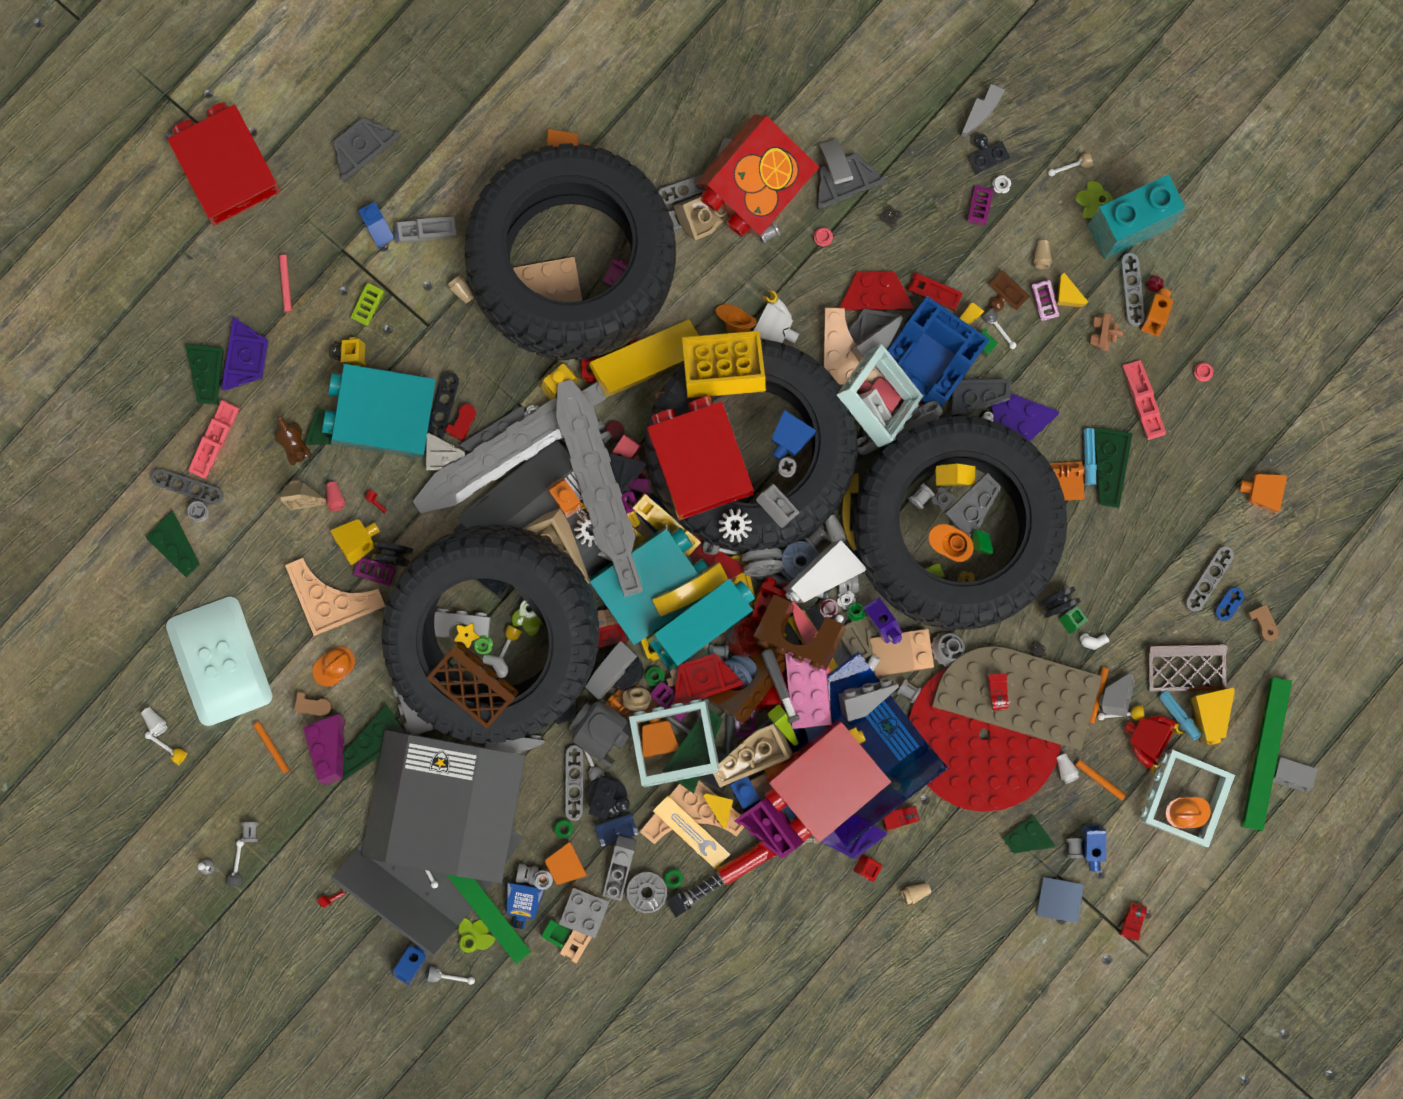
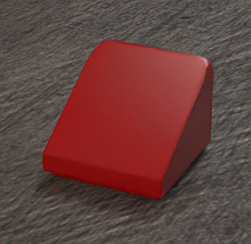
[853,854,883,882]

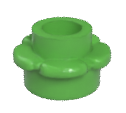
[473,635,493,654]

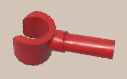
[365,490,387,514]
[317,891,345,908]

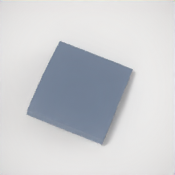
[1037,877,1084,923]

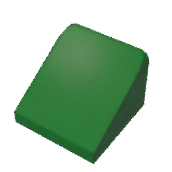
[972,529,993,554]
[1059,606,1089,634]

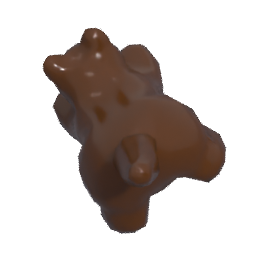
[274,416,312,466]

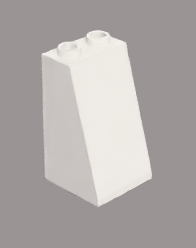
[784,540,866,603]

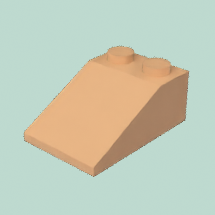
[870,629,934,677]

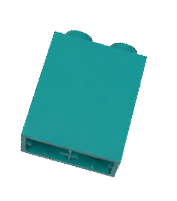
[1088,174,1186,260]
[322,364,436,459]
[590,524,711,645]
[647,579,755,671]

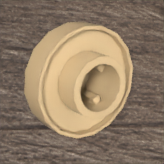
[623,687,651,711]

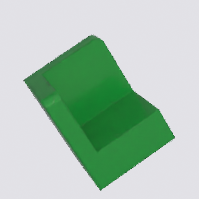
[980,328,999,358]
[541,920,571,948]

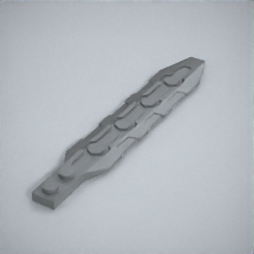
[556,379,643,597]
[413,381,613,514]

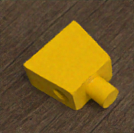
[541,363,581,400]
[330,519,380,566]

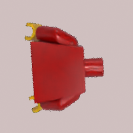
[1124,715,1183,775]

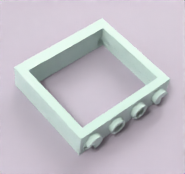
[837,344,923,447]
[629,699,720,787]
[1140,749,1235,848]

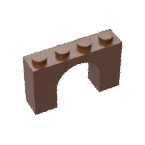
[754,595,846,671]
[706,636,786,724]

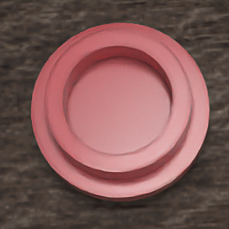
[814,228,833,247]
[1194,363,1213,382]

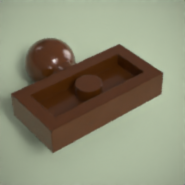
[989,270,1030,312]

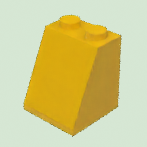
[1190,688,1235,746]

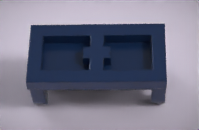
[595,814,638,847]

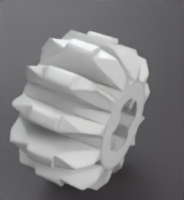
[719,509,752,542]
[574,515,597,547]

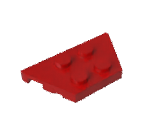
[840,272,913,311]
[689,534,745,580]
[672,653,744,705]

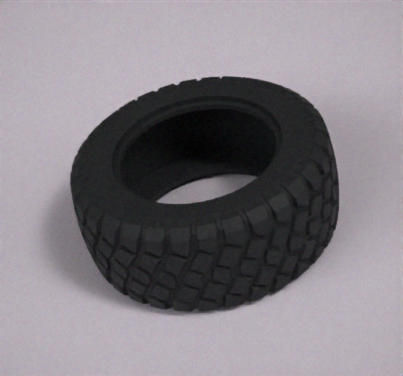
[464,143,676,361]
[645,339,858,552]
[853,416,1067,630]
[382,524,599,743]

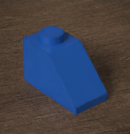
[358,202,394,248]

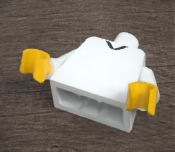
[754,290,799,344]

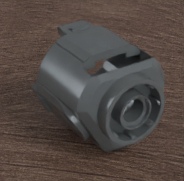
[568,701,632,767]

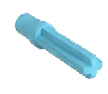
[1083,428,1097,485]
[1159,691,1202,741]

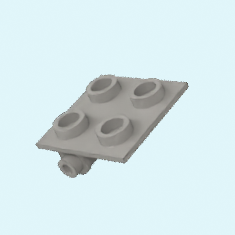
[559,888,609,938]

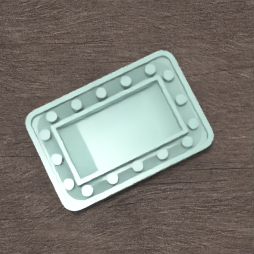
[166,597,273,726]

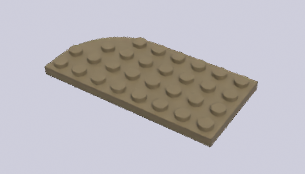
[932,647,1102,751]

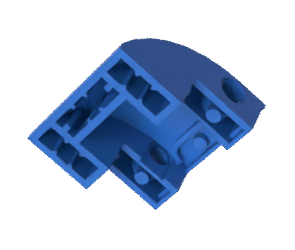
[876,296,990,408]

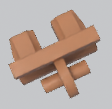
[1090,313,1123,351]

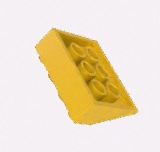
[682,331,766,398]

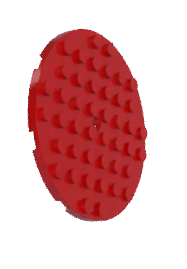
[907,666,1061,812]

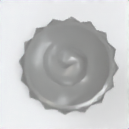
[931,631,965,667]

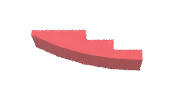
[1123,360,1166,440]
[188,400,240,479]
[792,601,831,676]

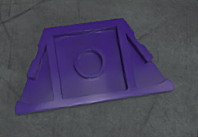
[222,318,269,391]
[991,394,1059,441]
[821,815,888,859]

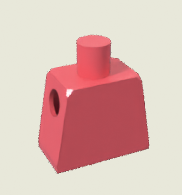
[858,378,902,414]
[611,435,643,460]

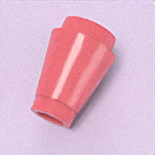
[326,482,346,512]

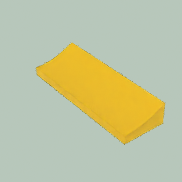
[589,319,699,398]

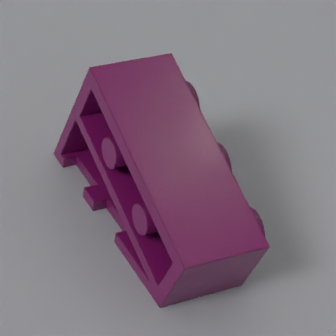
[303,714,346,786]
[734,797,805,859]

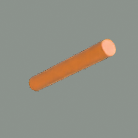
[1089,667,1109,724]
[253,721,290,774]
[1075,760,1126,801]

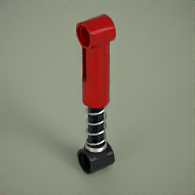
[665,841,776,918]

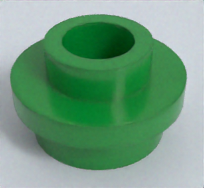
[847,603,866,622]
[646,667,665,686]
[554,819,573,839]
[664,869,683,888]

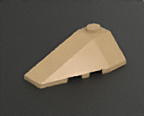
[673,194,730,241]
[281,481,327,511]
[523,508,590,584]
[713,723,792,787]

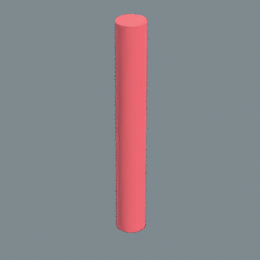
[279,255,292,312]

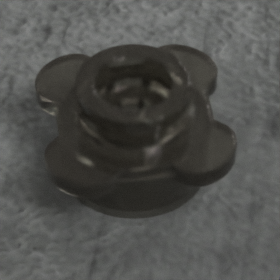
[880,205,902,228]
[329,341,342,361]
[1029,641,1047,658]

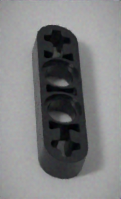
[427,372,459,440]

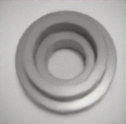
[533,870,553,890]

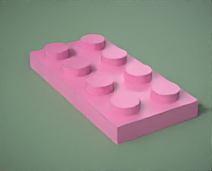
[785,654,832,729]

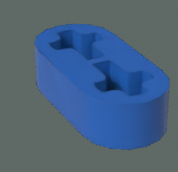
[1215,588,1244,621]

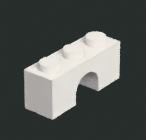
[434,609,491,638]

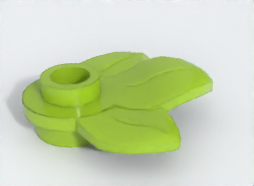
[1075,181,1113,219]
[512,600,544,636]
[459,918,495,953]

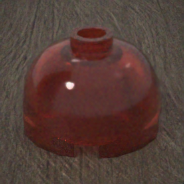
[726,618,762,657]

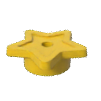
[454,623,480,648]

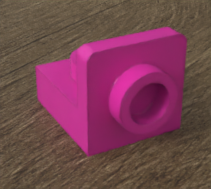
[602,259,628,286]

